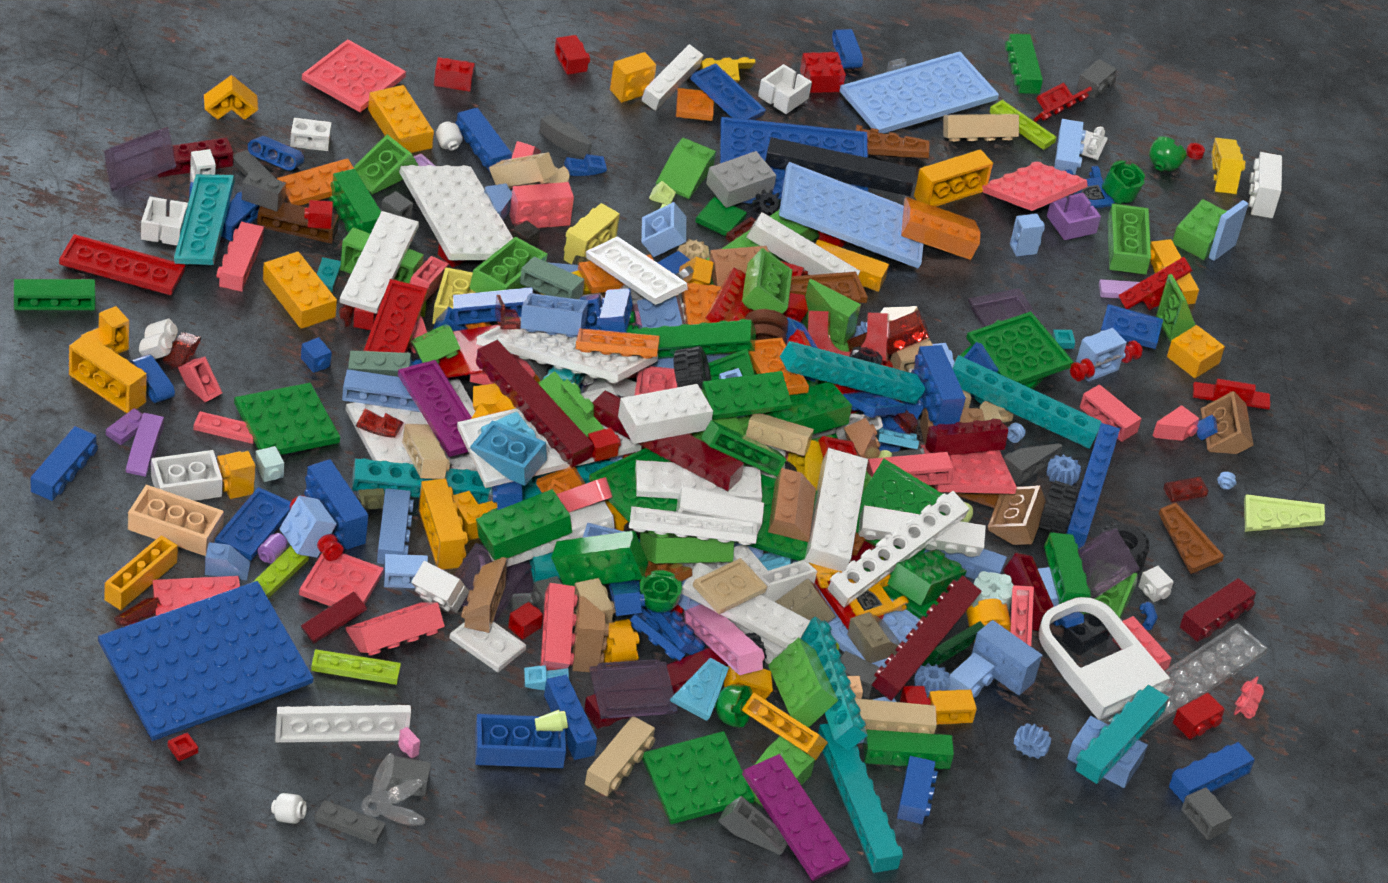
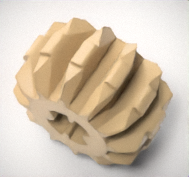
[677,239,710,260]

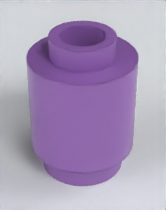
[258,533,288,563]

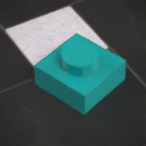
[1052,329,1075,349]

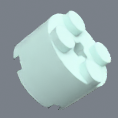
[972,571,1014,611]

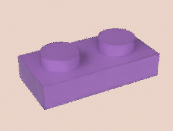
[106,409,143,445]

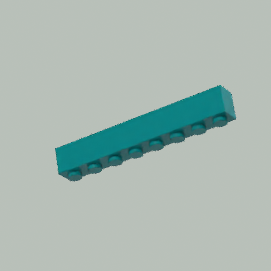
[818,724,903,873]

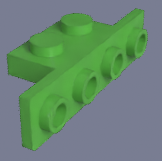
[539,371,604,437]

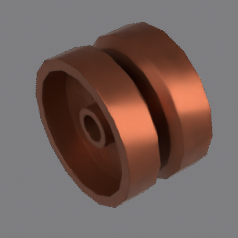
[745,309,788,344]

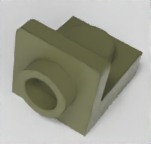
[357,488,384,509]

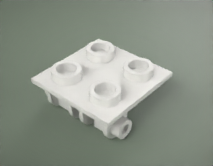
[1081,126,1108,160]

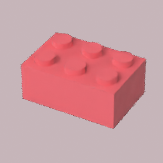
[510,182,574,230]

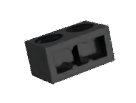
[1062,613,1110,656]

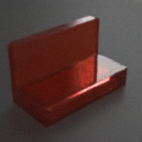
[495,295,521,329]

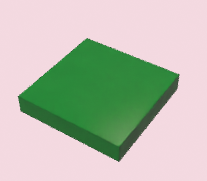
[695,197,747,237]

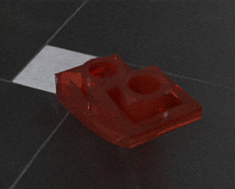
[339,304,355,327]
[163,332,201,367]
[356,408,404,438]

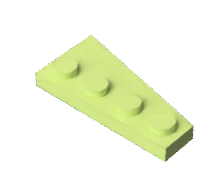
[1244,495,1325,532]

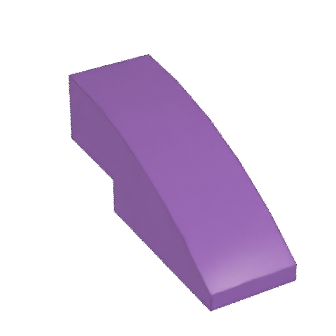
[126,413,164,477]

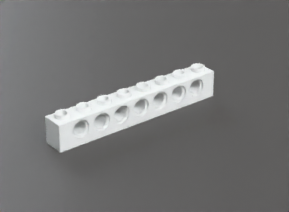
[828,491,970,607]

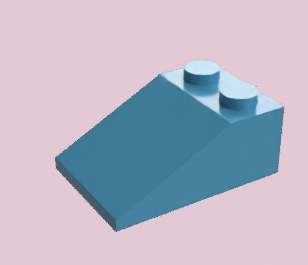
[470,420,547,486]

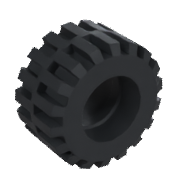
[673,346,711,390]
[1039,480,1079,534]
[1095,523,1150,573]

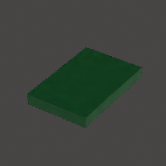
[921,621,985,666]

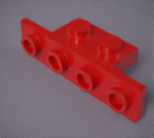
[1033,83,1093,122]
[1119,257,1192,310]
[1193,379,1270,410]

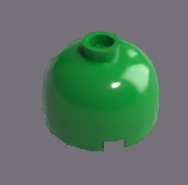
[1149,136,1187,171]
[639,570,682,613]
[714,684,753,728]

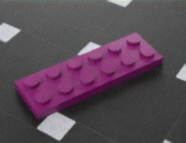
[398,360,472,457]
[742,754,850,881]

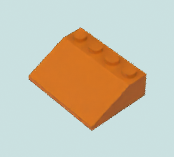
[901,197,980,260]

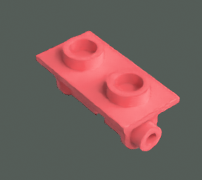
[1234,677,1264,719]

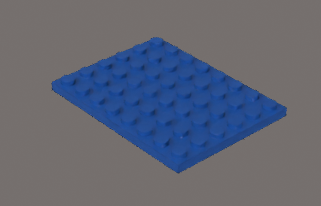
[720,117,868,205]
[98,581,314,741]

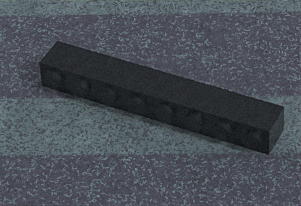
[765,137,916,196]

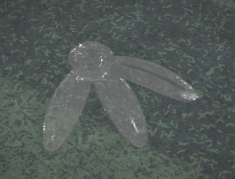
[361,754,425,826]

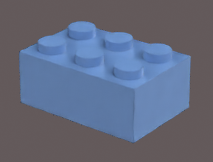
[521,293,588,337]
[971,620,1042,695]
[1067,716,1148,788]

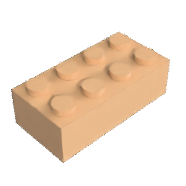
[128,485,224,556]

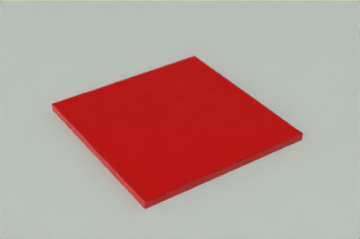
[438,324,502,378]

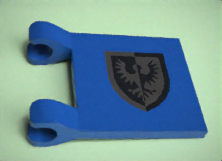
[1065,166,1115,208]

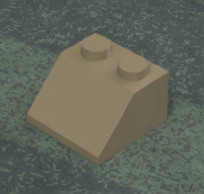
[775,578,836,623]
[847,612,900,663]

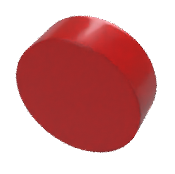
[1186,143,1205,160]

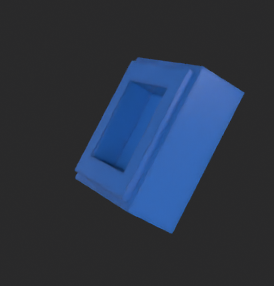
[1197,415,1218,441]

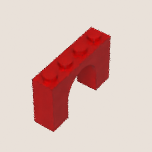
[808,311,890,365]

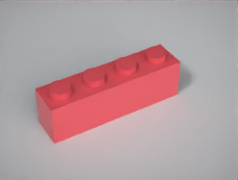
[217,222,264,292]
[867,452,953,485]
[540,583,578,670]

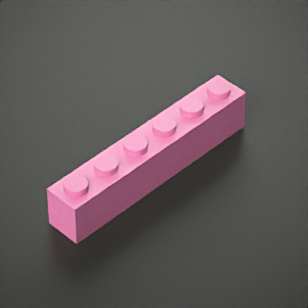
[684,604,764,675]

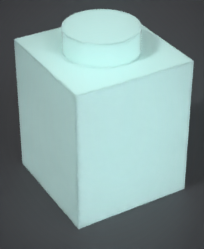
[255,446,284,482]

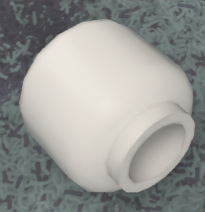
[436,122,463,151]
[271,793,307,824]

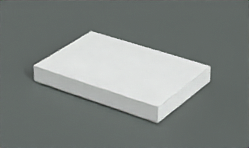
[450,622,526,672]

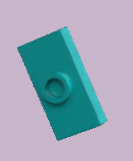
[317,258,341,292]

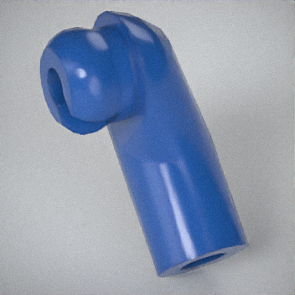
[1139,602,1158,630]

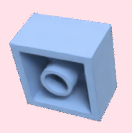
[641,202,686,257]

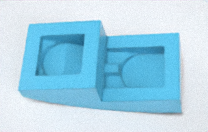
[524,665,570,690]

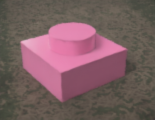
[398,727,420,758]

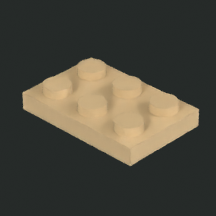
[692,558,767,615]

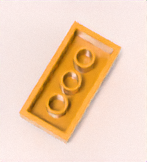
[368,85,434,153]
[914,149,993,207]
[263,251,337,329]
[69,334,147,413]
[419,479,468,570]

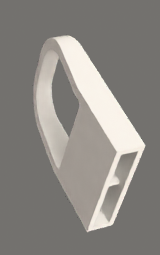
[1039,597,1170,720]

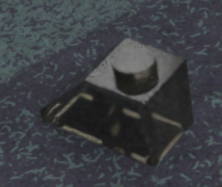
[507,220,540,248]

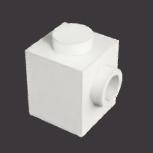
[1138,566,1174,602]

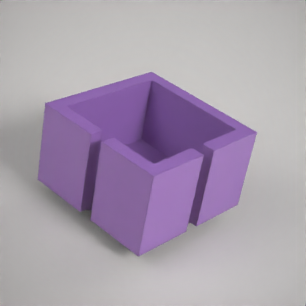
[1047,193,1101,240]

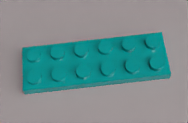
[174,174,235,265]

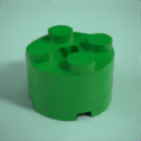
[1102,160,1145,204]

